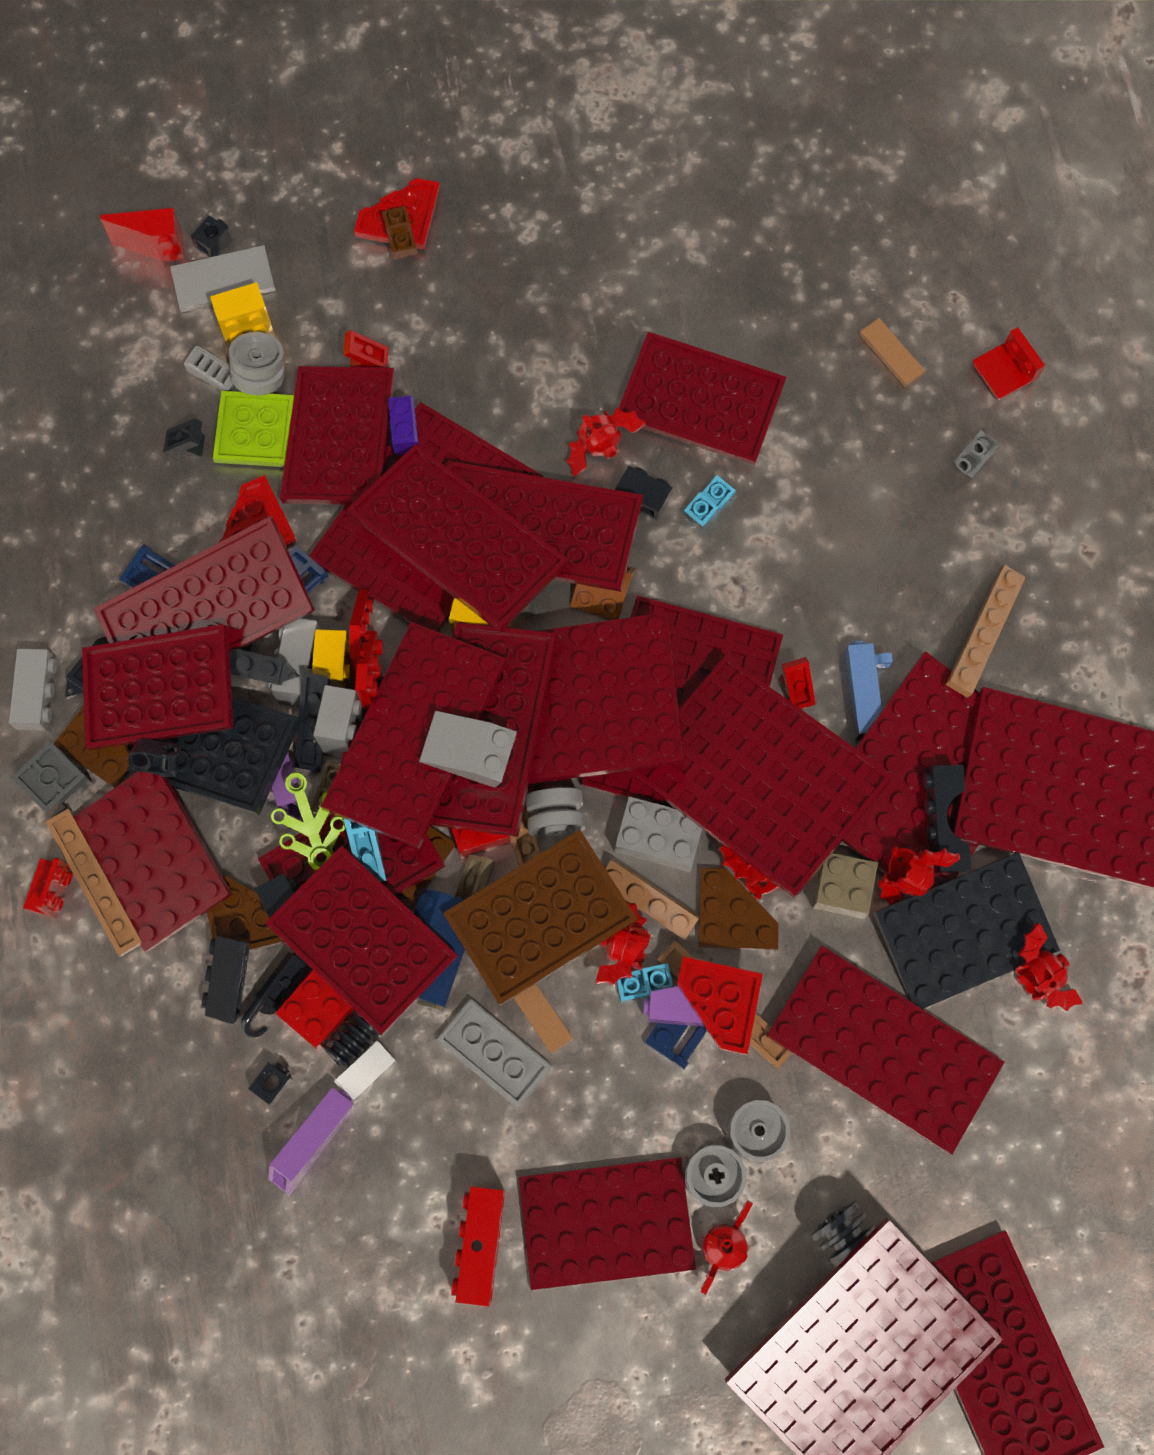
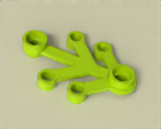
[271,772,346,870]

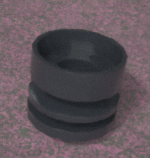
[810,1201,875,1269]

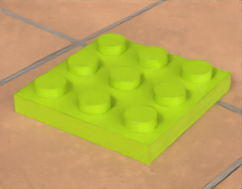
[213,391,294,467]

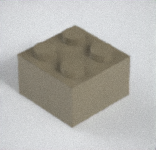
[813,853,878,919]

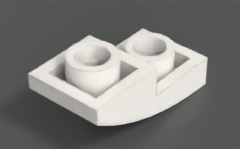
[334,1041,395,1101]

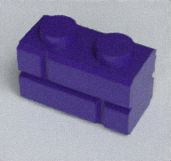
[388,396,419,456]

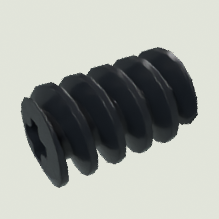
[321,1014,381,1067]

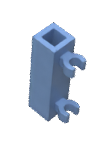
[844,641,893,740]

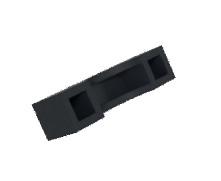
[922,765,972,874]

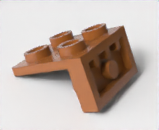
[571,566,636,620]

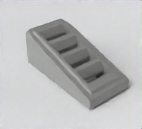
[184,345,234,391]

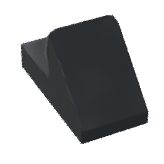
[163,418,205,457]

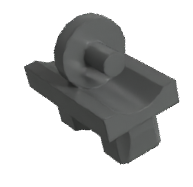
[954,428,1002,478]

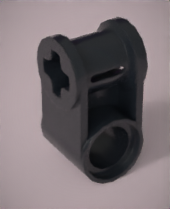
[127,738,181,777]

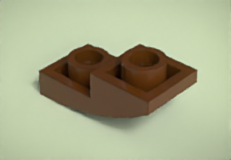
[382,206,417,259]

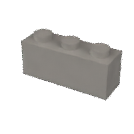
[9,649,57,731]

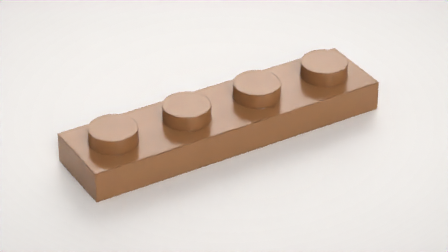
[605,858,701,940]

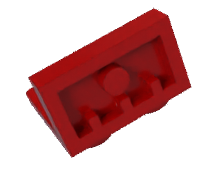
[972,327,1046,400]
[23,857,73,918]

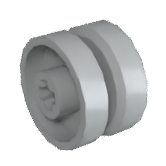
[229,332,285,395]
[526,788,585,837]
[727,1100,790,1163]
[684,1145,747,1208]

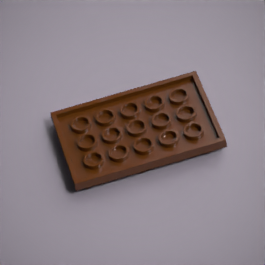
[443,830,637,1006]

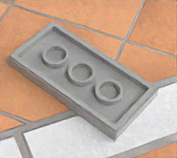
[170,245,275,313]
[436,998,553,1110]

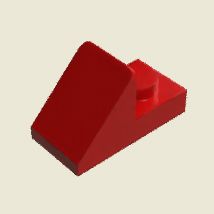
[343,330,389,367]
[779,657,816,709]

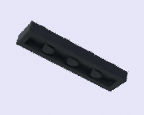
[294,668,331,772]

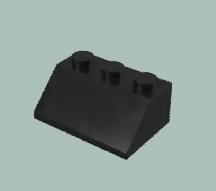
[201,933,251,1024]

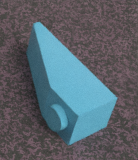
[344,819,386,882]

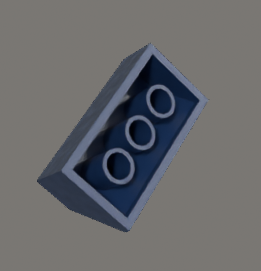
[414,889,465,1007]

